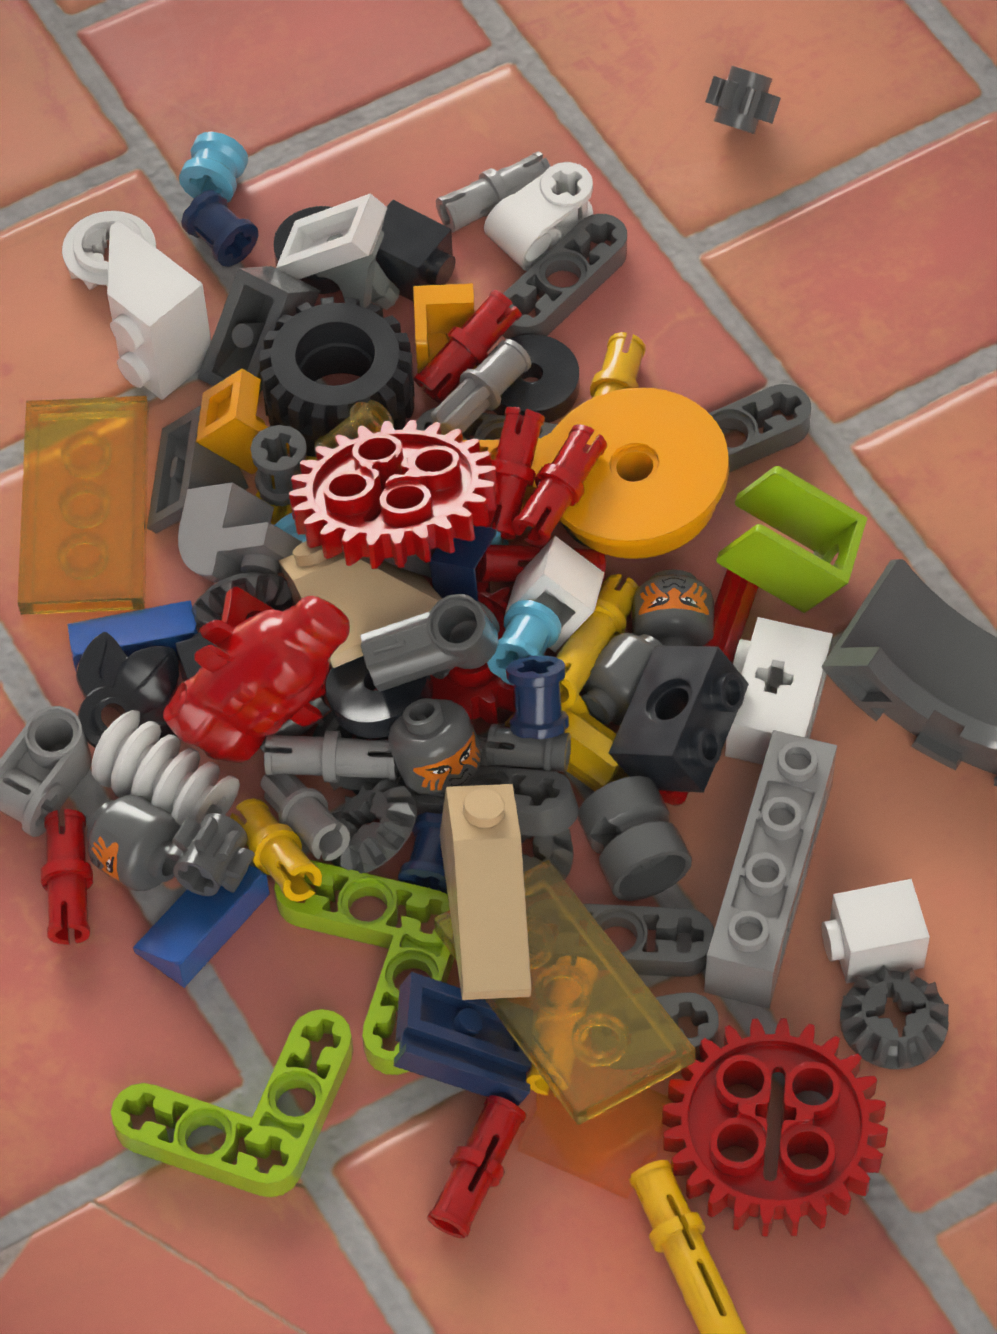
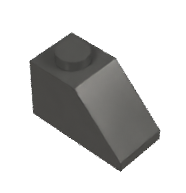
[198,266,320,394]

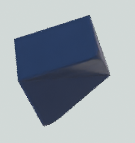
[429,526,496,602]

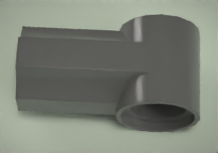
[360,594,499,692]

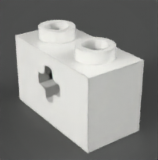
[725,617,833,765]

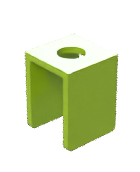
[716,466,867,613]

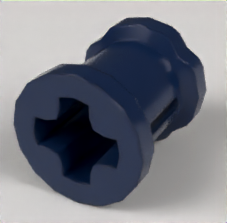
[181,190,259,267]
[506,656,569,739]
[398,812,448,894]

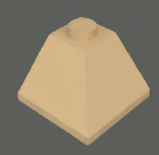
[279,541,442,668]

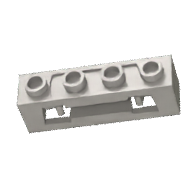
[704,730,837,1009]

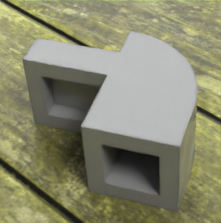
[178,482,303,584]

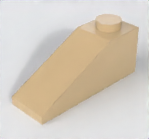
[440,784,532,1000]

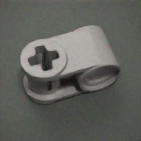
[0,706,91,837]

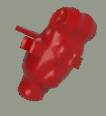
[163,587,350,763]

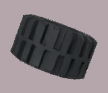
[259,297,415,457]

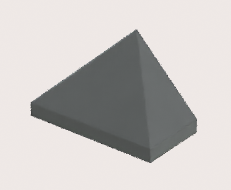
[147,405,249,533]

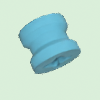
[179,132,248,203]

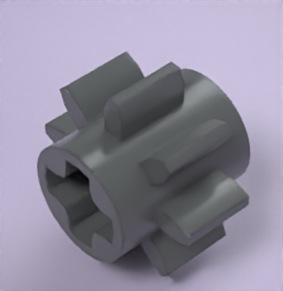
[705,66,781,134]
[166,813,255,896]

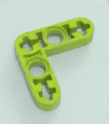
[274,860,456,1075]
[111,1009,353,1197]

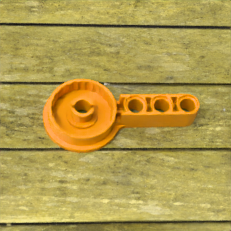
[463,387,729,559]

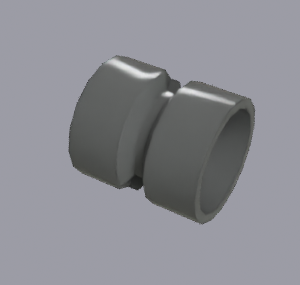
[578,776,692,901]

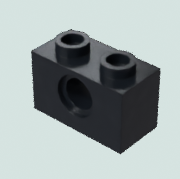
[608,646,749,793]

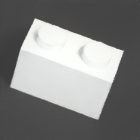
[107,220,211,400]

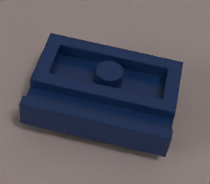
[394,972,533,1106]

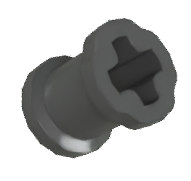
[251,425,307,507]

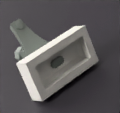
[276,193,400,310]

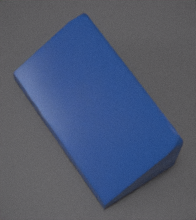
[67,600,198,671]
[133,865,270,988]

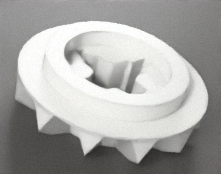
[62,211,157,291]

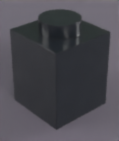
[376,200,456,302]

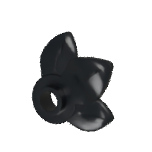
[76,632,179,748]

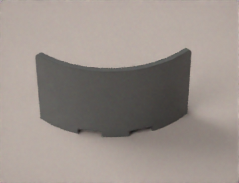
[821,559,997,786]

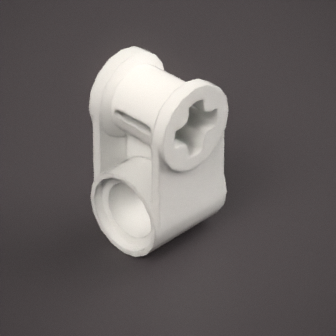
[484,162,594,271]

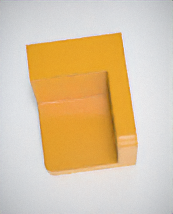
[413,283,477,373]
[196,368,289,475]

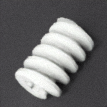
[91,710,240,826]

